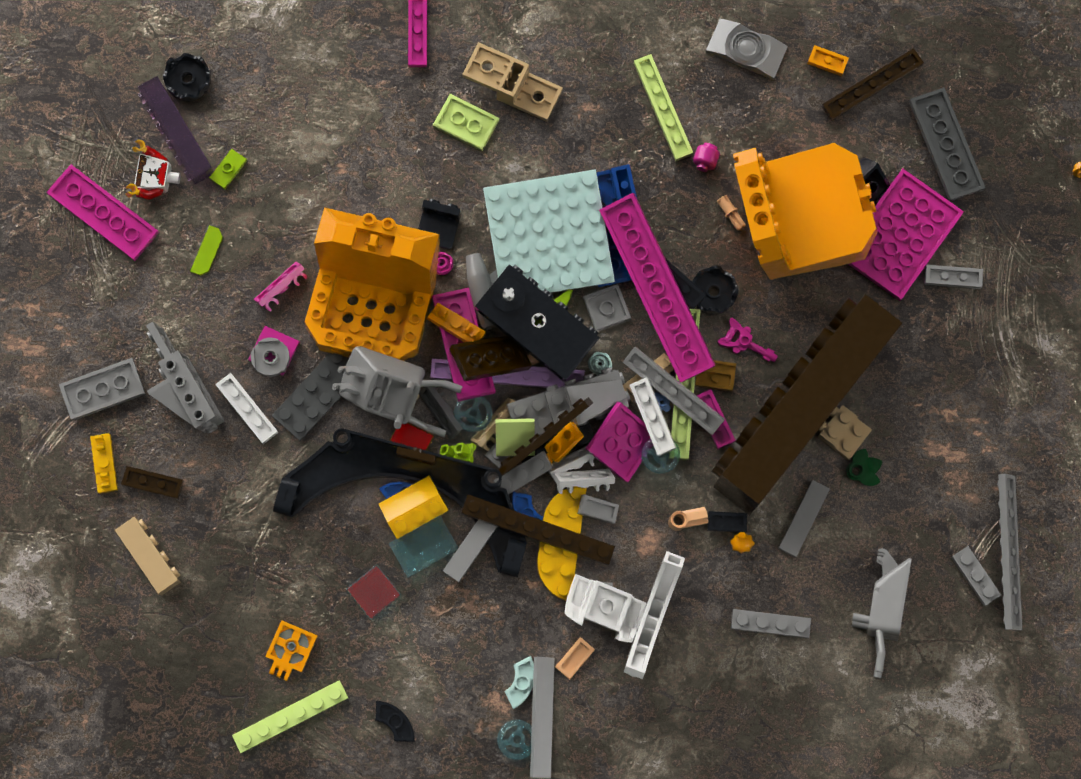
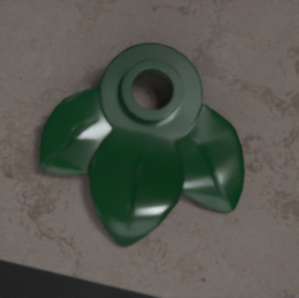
[846,449,883,486]

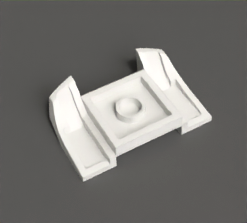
[564,574,647,643]

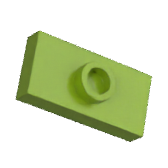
[209,149,247,190]

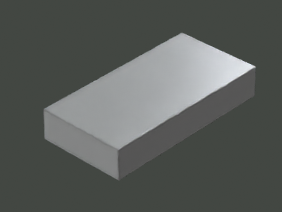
[577,495,619,524]

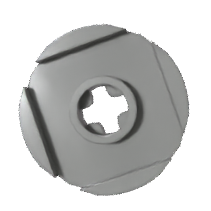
[251,338,290,377]

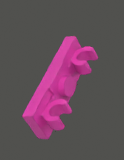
[254,262,307,311]

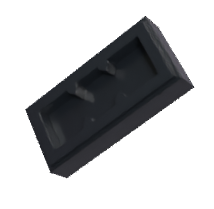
[707,511,747,533]

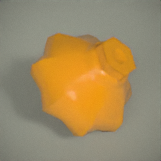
[730,532,755,554]

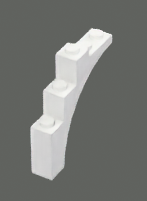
[624,551,685,679]

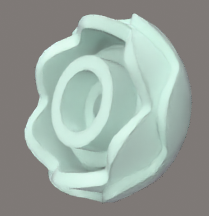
[588,352,612,375]

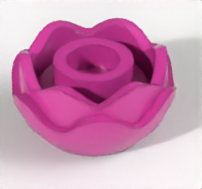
[437,252,453,275]

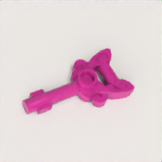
[717,318,778,362]

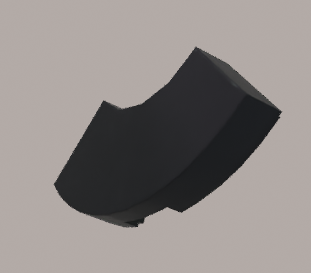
[375,701,415,742]

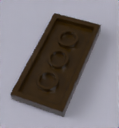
[449,336,532,381]

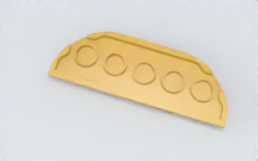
[537,486,587,601]

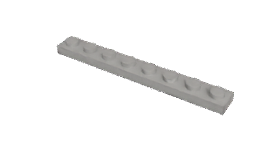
[997,474,1022,631]

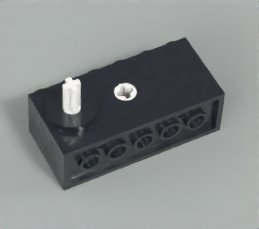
[475,264,600,382]

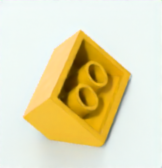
[379,475,448,539]

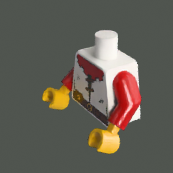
[126,140,181,200]

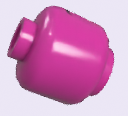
[693,143,720,172]

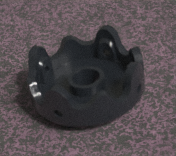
[163,53,211,101]
[693,265,739,315]

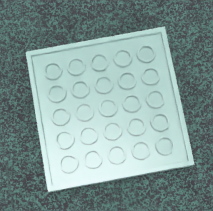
[483,169,615,293]

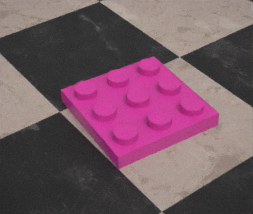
[586,402,653,482]

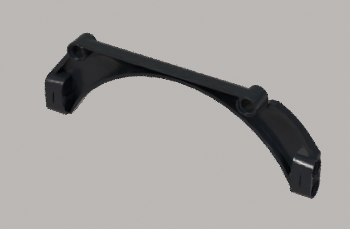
[273,428,527,578]

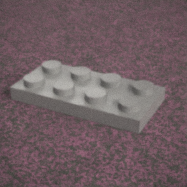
[59,358,146,421]

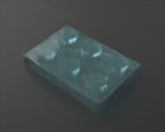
[389,516,458,578]

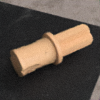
[717,195,746,231]

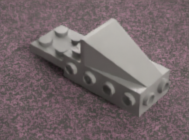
[146,322,225,433]
[506,367,630,434]

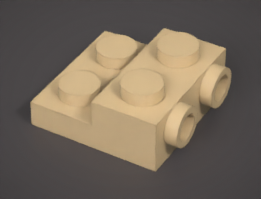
[818,405,872,461]

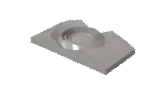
[706,19,788,80]

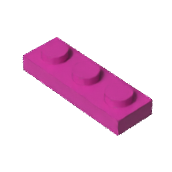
[697,389,736,450]

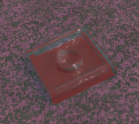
[346,564,401,620]

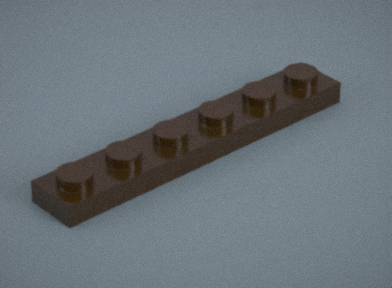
[821,48,924,121]
[498,397,593,476]

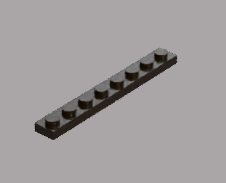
[461,495,615,565]

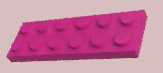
[46,164,159,261]
[432,288,496,402]

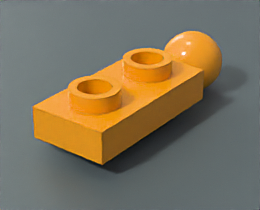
[544,422,584,463]

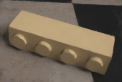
[115,517,181,596]

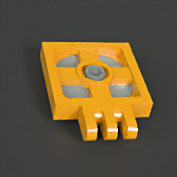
[265,620,318,681]

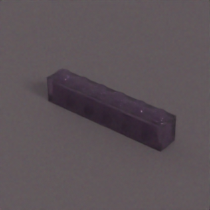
[138,76,214,185]

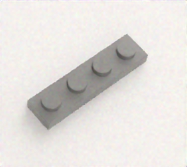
[731,609,811,638]

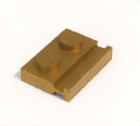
[695,360,736,392]

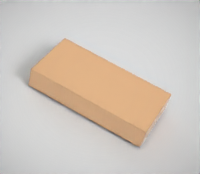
[555,637,595,680]

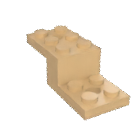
[462,42,563,122]

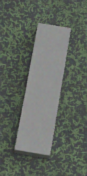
[778,480,830,558]
[443,520,497,583]

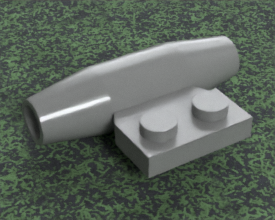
[466,253,498,330]

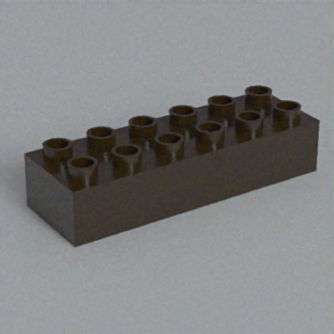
[711,294,902,516]

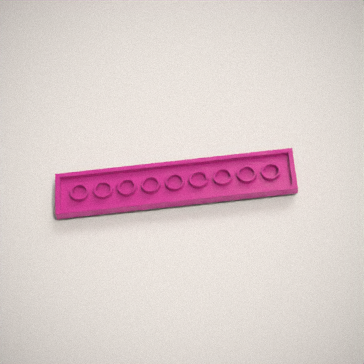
[599,193,716,382]

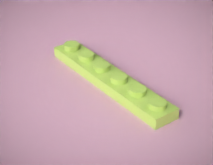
[634,54,693,162]
[232,680,348,753]

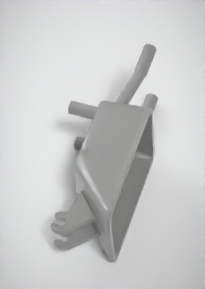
[332,346,462,437]
[852,548,912,679]

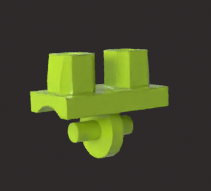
[440,443,476,463]

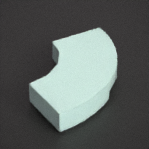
[504,656,534,709]

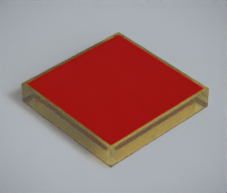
[389,423,435,451]

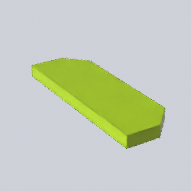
[190,225,223,276]

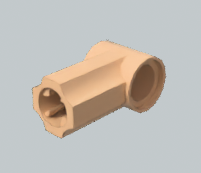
[668,507,708,531]

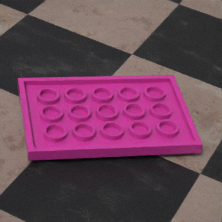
[848,168,964,301]

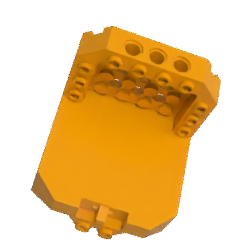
[733,143,878,280]
[305,207,440,361]

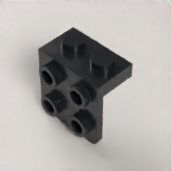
[418,199,461,250]

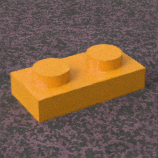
[807,45,849,77]

